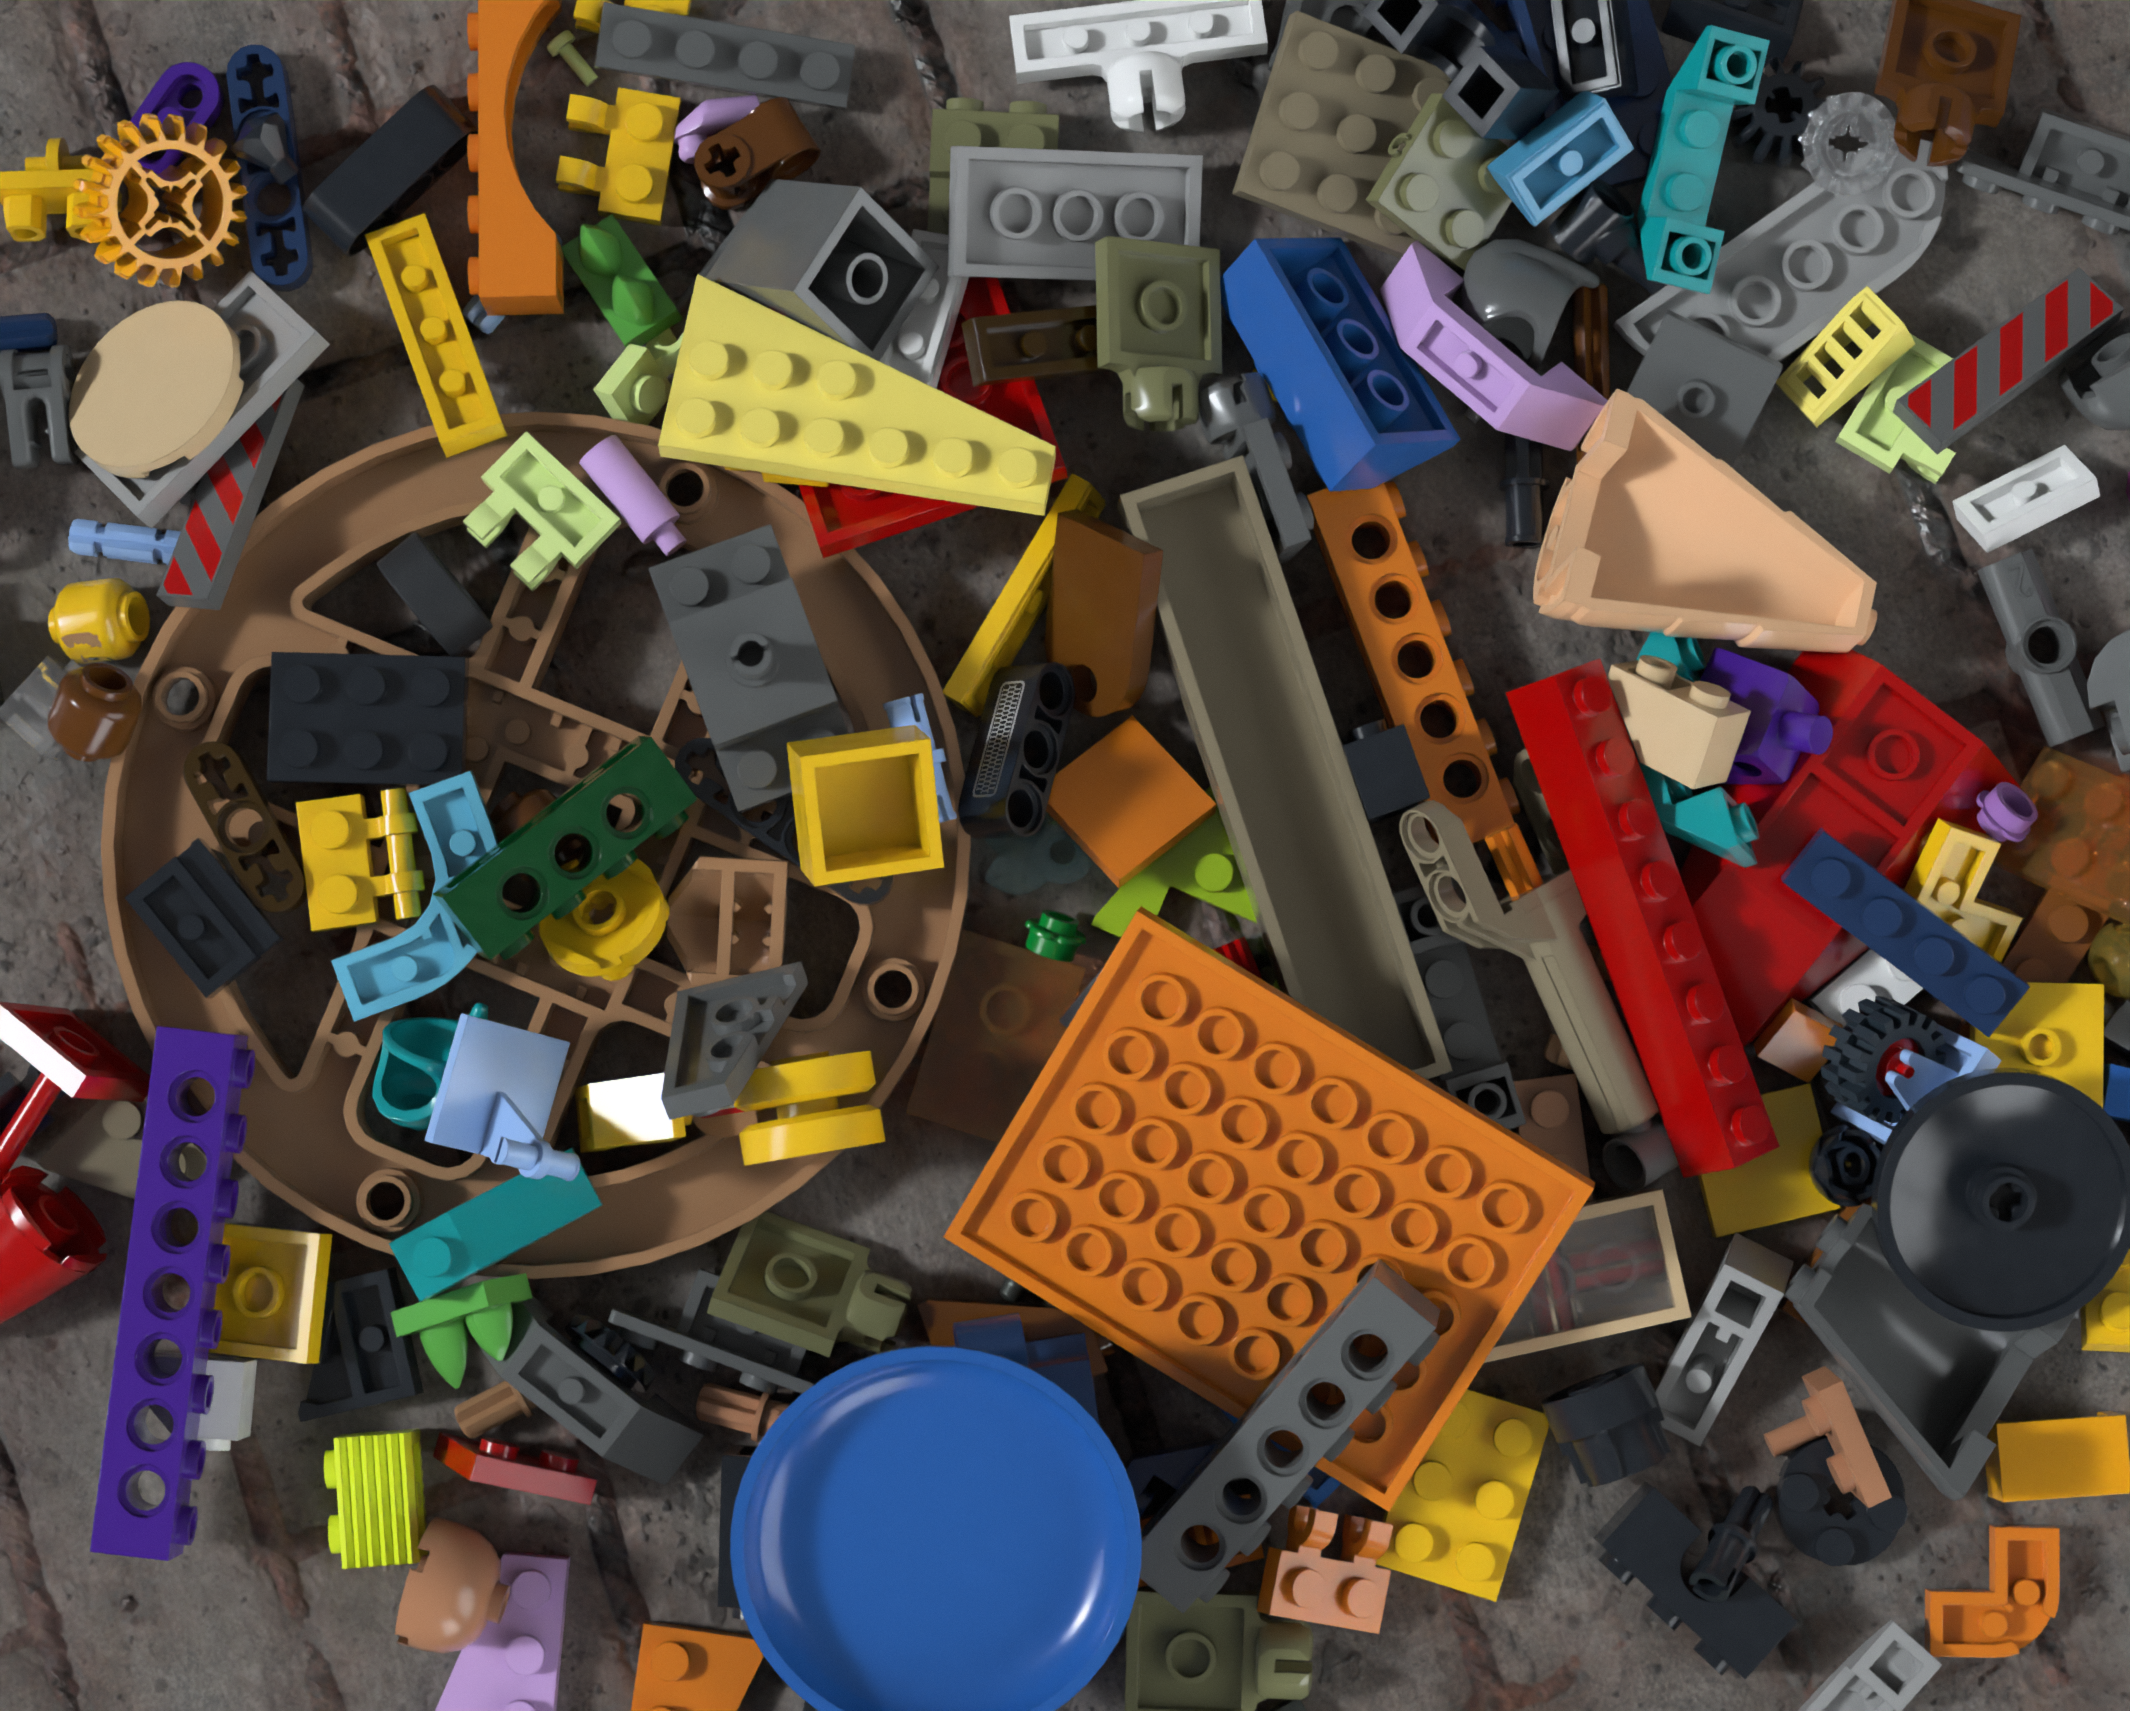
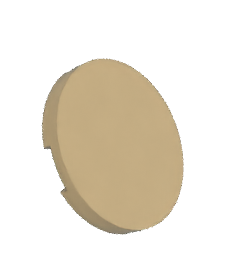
[69,300,244,478]

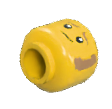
[48,578,150,664]

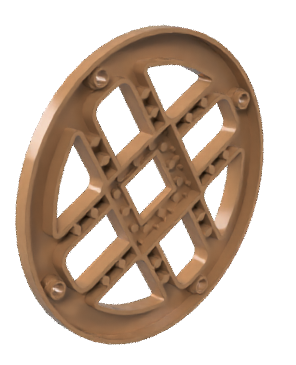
[101,412,971,1279]

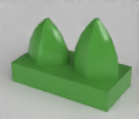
[561,214,682,347]
[391,1273,532,1389]

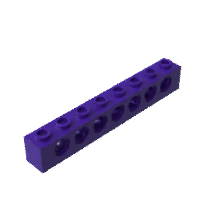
[90,1026,255,1561]

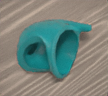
[372,1002,488,1131]

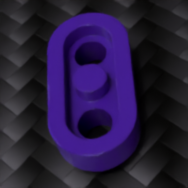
[130,62,224,174]

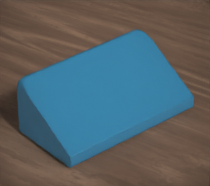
[1487,91,1634,226]

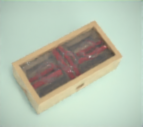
[1484,1188,1691,1363]

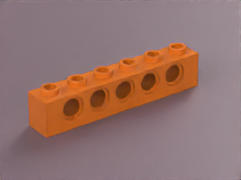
[1306,481,1520,845]

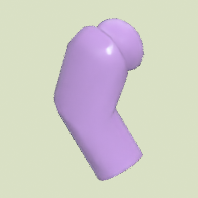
[674,95,760,164]

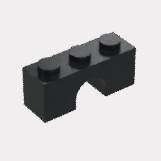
[1362,0,1560,140]
[1593,1482,1798,1679]

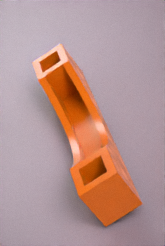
[467,0,564,316]

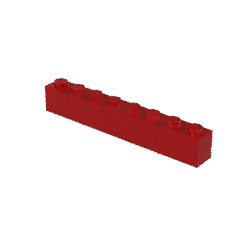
[1506,658,1780,1178]

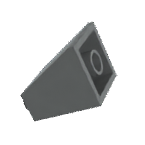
[705,179,940,361]

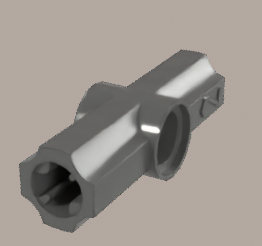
[1977,549,2105,747]

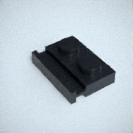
[125,838,284,999]

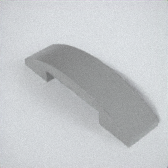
[1798,1619,1942,1711]

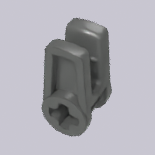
[0,344,79,470]

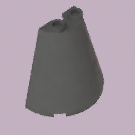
[1783,1204,2079,1501]

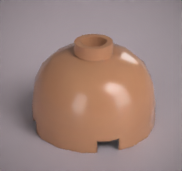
[395,1517,511,1653]

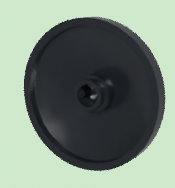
[1871,1068,2130,1332]

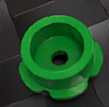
[1025,910,1086,962]

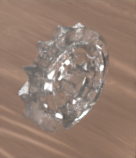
[1798,92,1898,196]

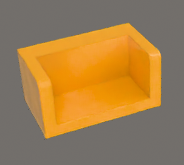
[1985,1411,2130,1502]

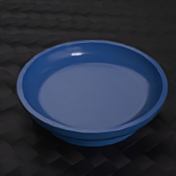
[730,1345,1142,1711]

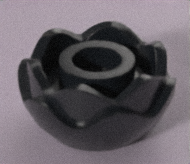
[1809,1125,1881,1207]

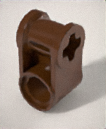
[694,97,821,210]

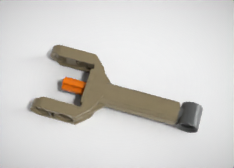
[1400,748,1679,1192]

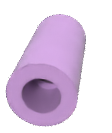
[579,435,687,556]

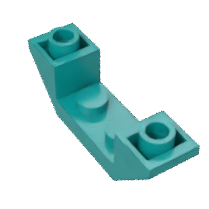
[1637,25,1770,294]
[1615,632,1759,868]

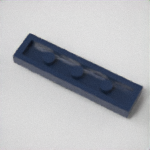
[1780,827,2030,1037]

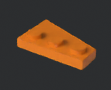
[631,1620,764,1711]

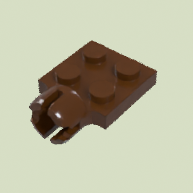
[1874,0,2022,167]

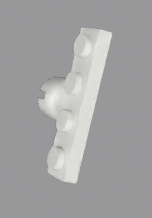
[1009,0,1268,133]

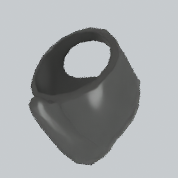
[1462,239,1600,371]

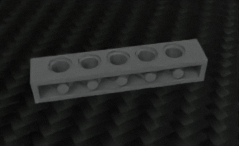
[1140,1259,1440,1614]

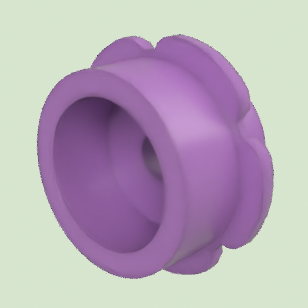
[1976,782,2038,842]

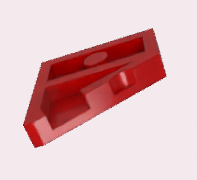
[433,1432,597,1505]

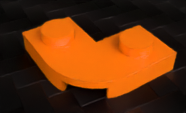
[1925,1525,2060,1658]

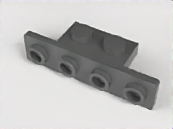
[1954,107,2130,235]
[608,1268,820,1395]

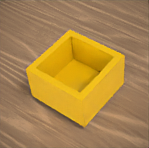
[786,725,944,887]

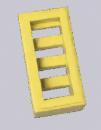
[1776,286,1915,428]

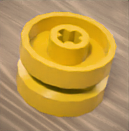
[734,1051,886,1166]

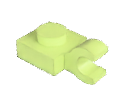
[593,328,684,425]

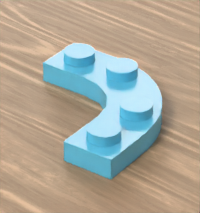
[331,770,498,1022]

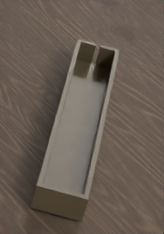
[1117,455,1453,1080]

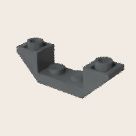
[1392,880,1526,1129]
[466,1296,705,1485]

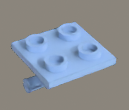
[424,1013,580,1181]

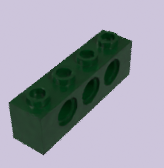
[433,736,698,960]

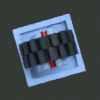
[1821,996,2002,1145]

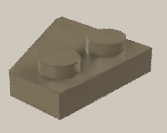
[37,1095,207,1199]

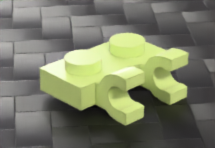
[1835,334,1956,484]
[463,431,621,592]

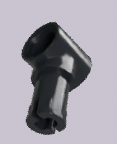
[1549,178,1665,295]

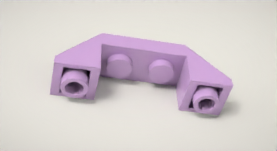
[1380,240,1608,451]

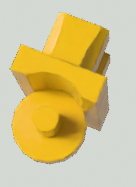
[0,137,122,242]

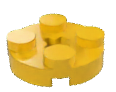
[539,859,670,981]

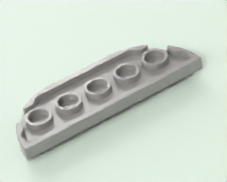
[1613,126,1948,362]

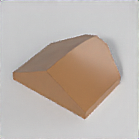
[666,856,788,986]

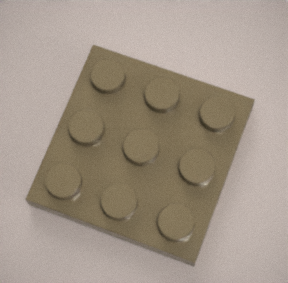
[1232,11,1453,259]

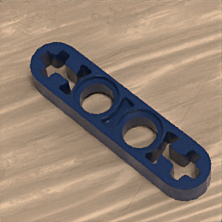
[227,44,313,292]

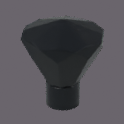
[230,112,300,185]

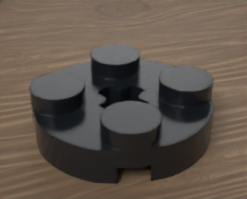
[1774,1436,1908,1566]

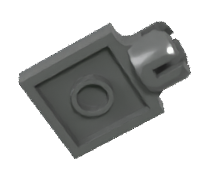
[1199,372,1314,564]

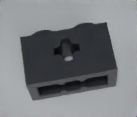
[1341,719,1431,825]

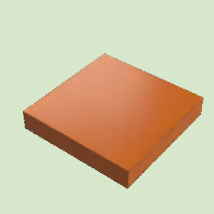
[1046,715,1216,888]

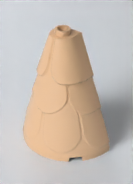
[1533,388,1877,653]

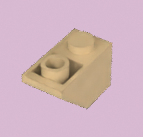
[1608,655,1751,789]

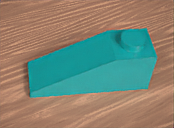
[389,1148,603,1302]

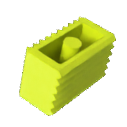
[324,1428,428,1569]

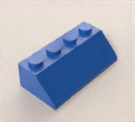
[1220,237,1460,492]

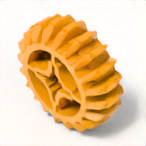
[72,113,248,288]

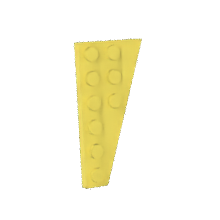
[658,274,1056,516]

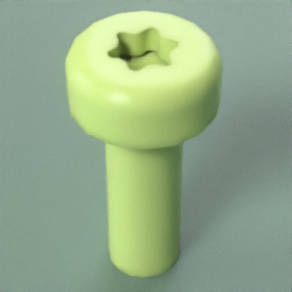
[547,30,598,87]

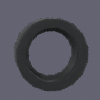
[377,532,493,657]

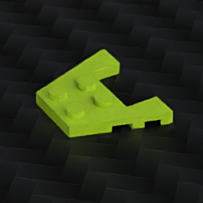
[1091,785,1280,990]

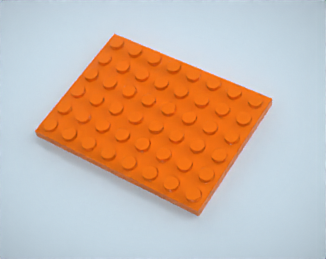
[943,906,1595,1512]

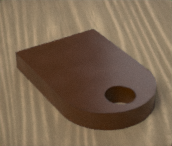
[1045,509,1163,717]

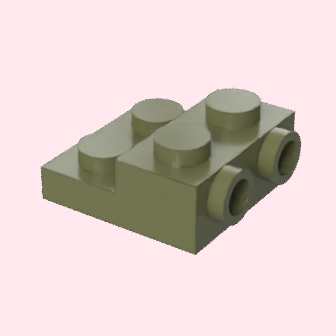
[927,97,1059,235]

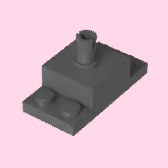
[648,524,848,814]

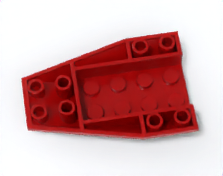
[1679,649,2021,1048]

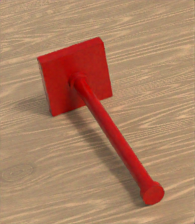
[0,1002,150,1181]

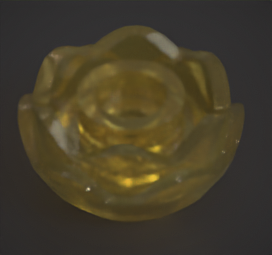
[2088,923,2130,999]

